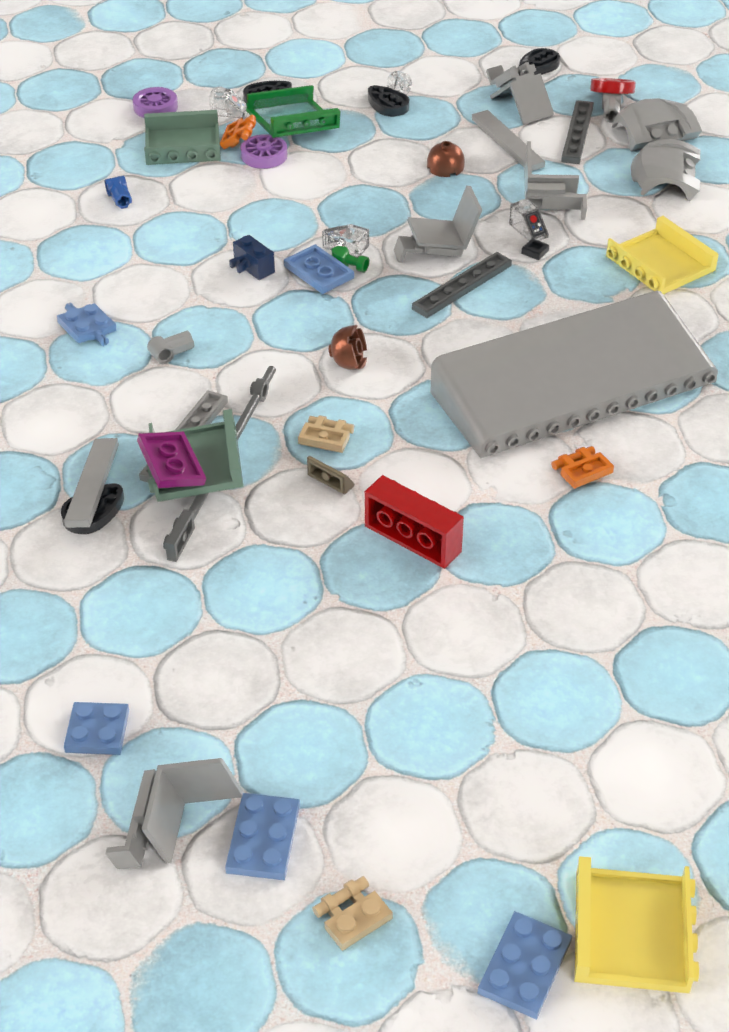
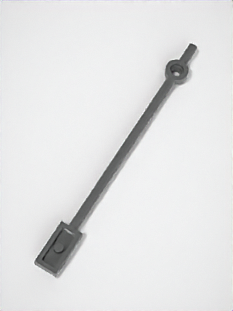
[163,366,276,562]

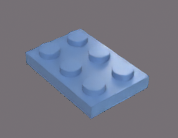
[284,244,354,294]
[225,793,300,880]
[477,911,572,1020]

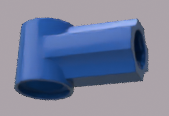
[104,176,132,209]

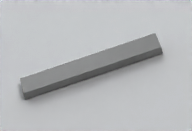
[472,110,545,171]
[139,390,228,482]
[64,438,119,528]

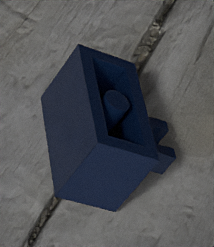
[229,235,275,280]

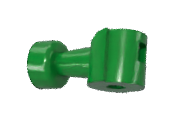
[332,246,370,273]

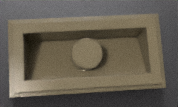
[307,456,355,494]

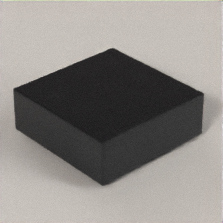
[521,238,549,260]

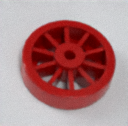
[590,78,636,94]

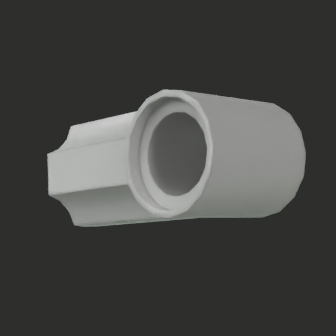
[602,93,621,123]
[147,330,194,364]

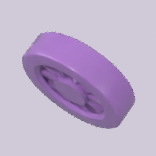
[132,87,178,118]
[241,134,288,169]

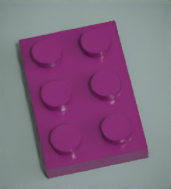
[137,431,206,488]

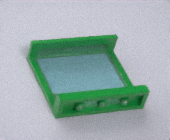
[246,85,341,138]

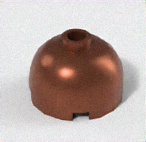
[427,141,465,177]
[328,325,367,370]

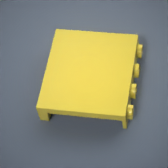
[606,216,719,294]
[574,856,699,994]

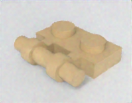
[298,415,355,453]
[312,876,393,951]

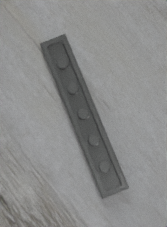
[561,100,594,165]
[412,252,512,318]

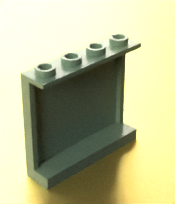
[144,110,221,165]
[147,409,244,502]

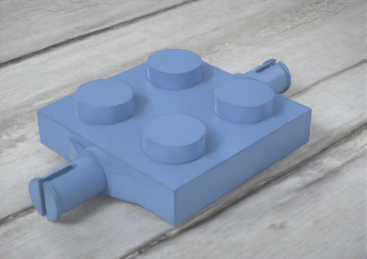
[57,303,116,346]

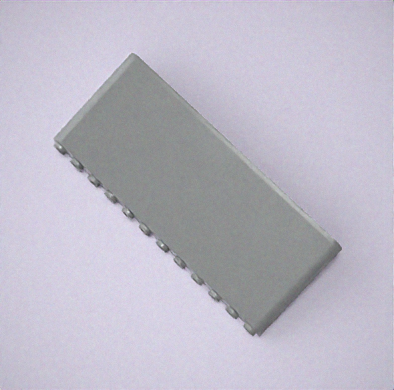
[430,291,718,458]

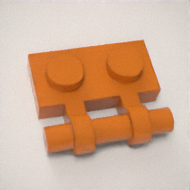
[220,115,256,150]
[551,446,614,489]

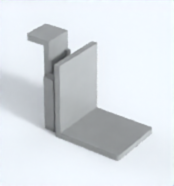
[486,62,554,125]
[524,141,587,220]
[394,186,482,262]
[105,758,243,869]

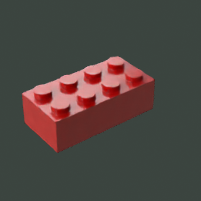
[364,475,464,569]

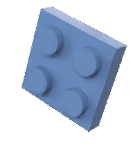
[64,702,129,755]

